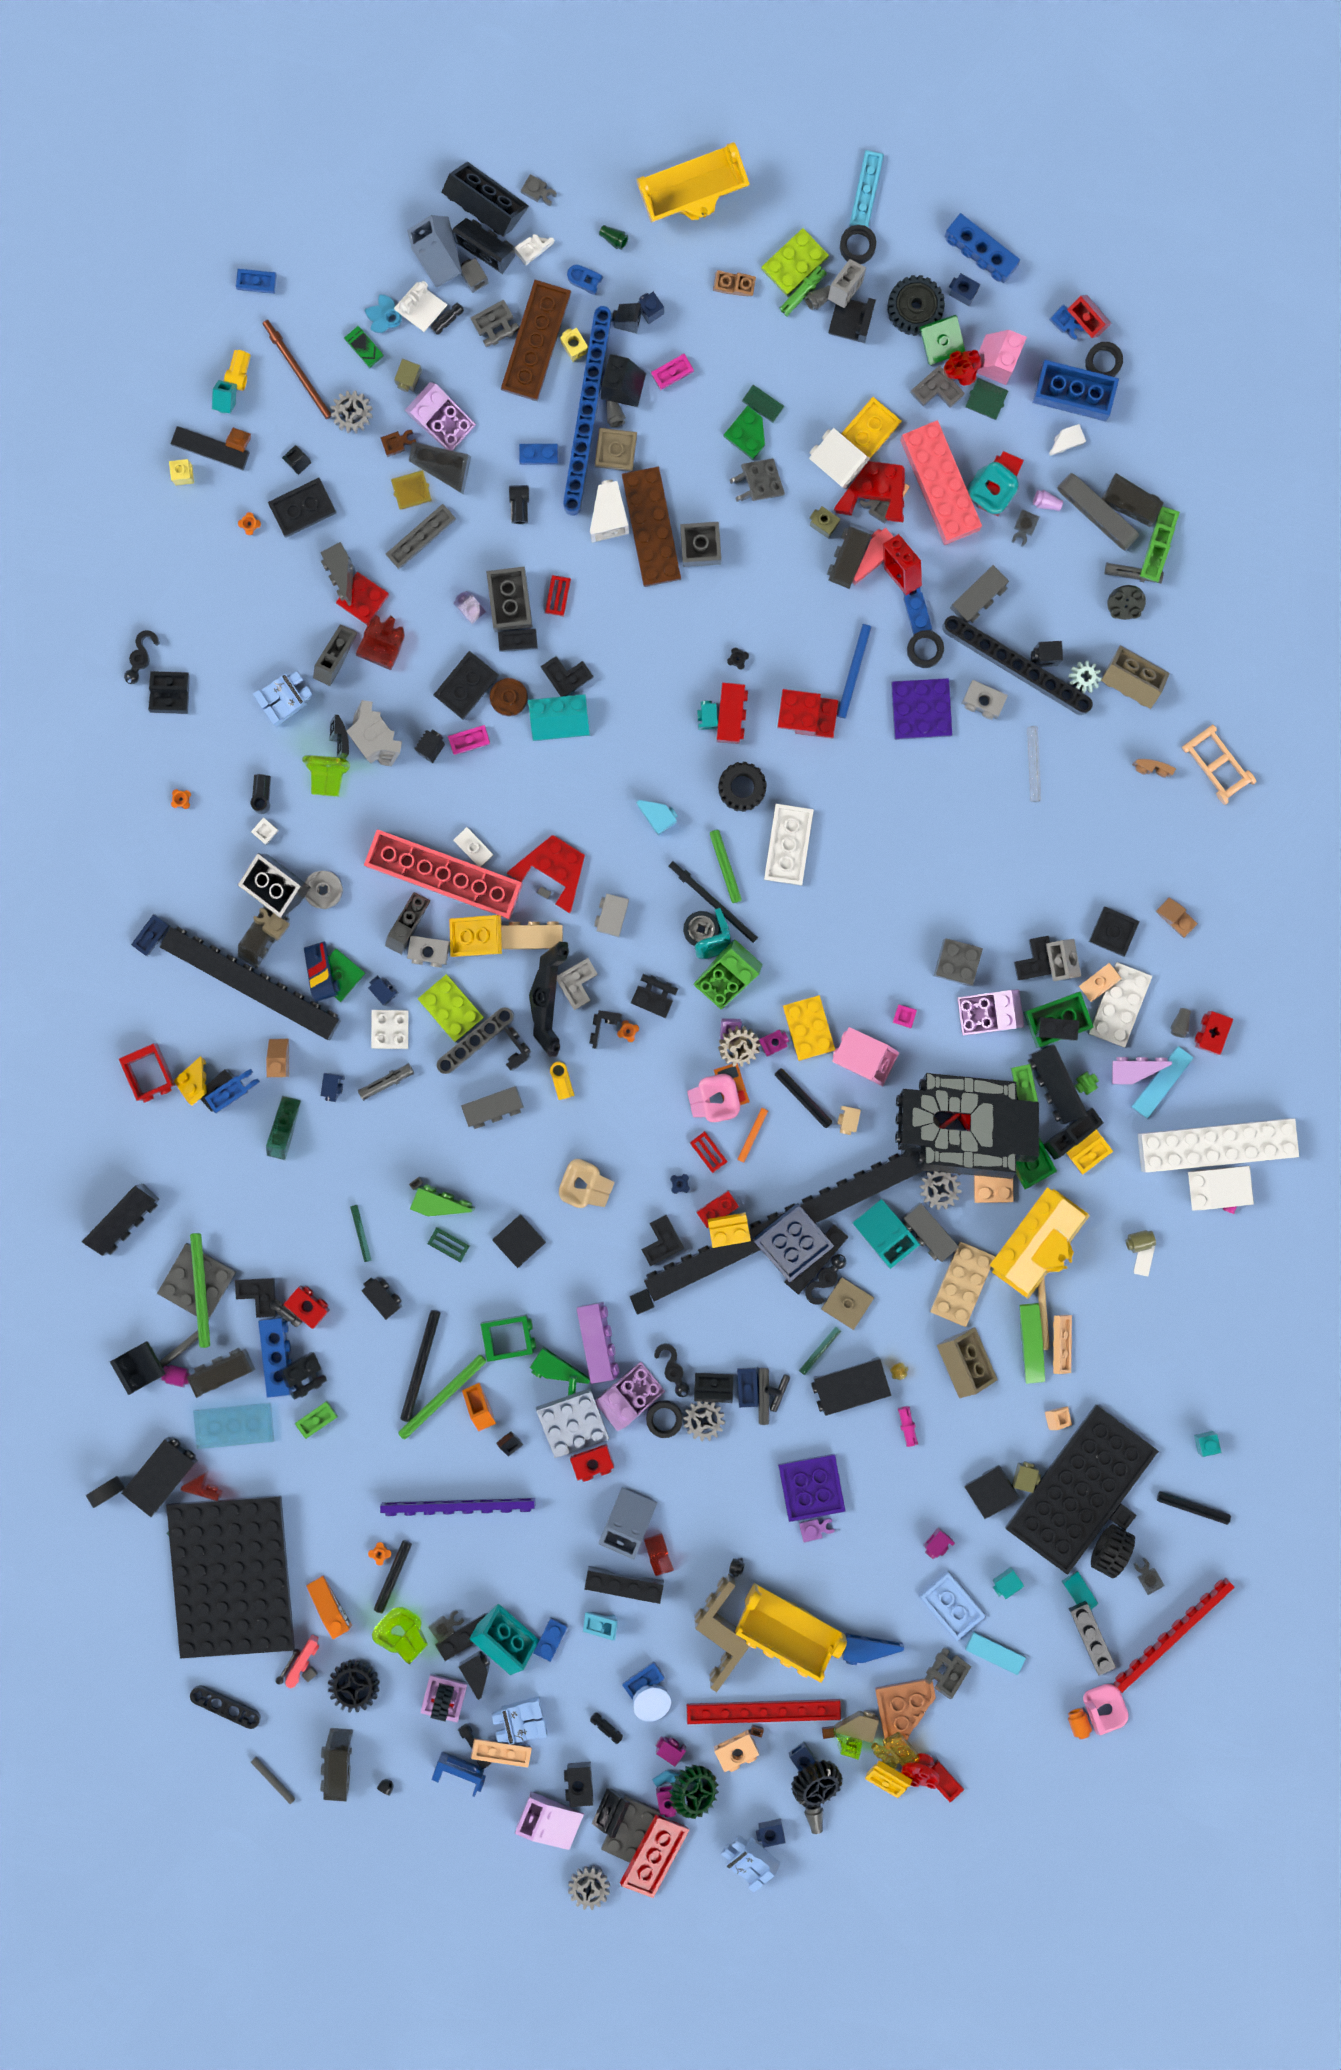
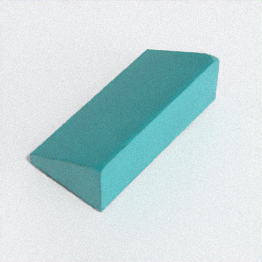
[1062,1571,1099,1610]

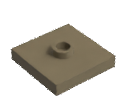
[595,428,637,472]
[821,1277,874,1330]

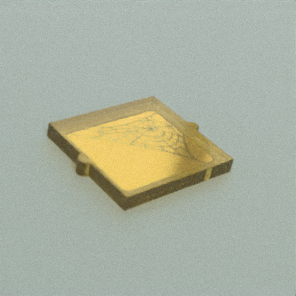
[391,470,432,510]

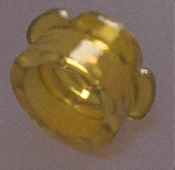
[890,1363,909,1380]

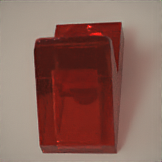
[180,1471,223,1501]
[644,1533,674,1576]

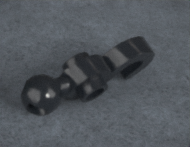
[124,630,160,684]
[805,1254,847,1305]
[654,1343,690,1397]

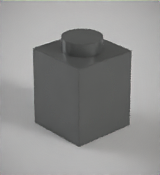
[461,258,488,293]

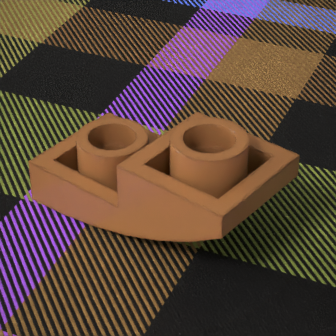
[713,270,756,296]
[1132,759,1176,778]

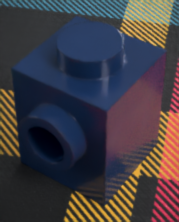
[638,291,664,324]

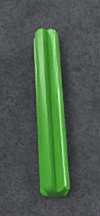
[710,830,742,903]

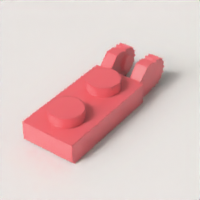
[285,1635,319,1688]

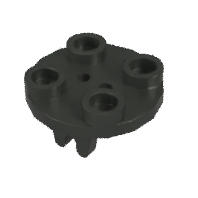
[1107,585,1146,620]

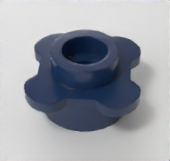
[670,1174,690,1194]

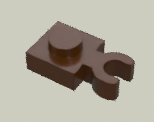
[380,430,417,457]

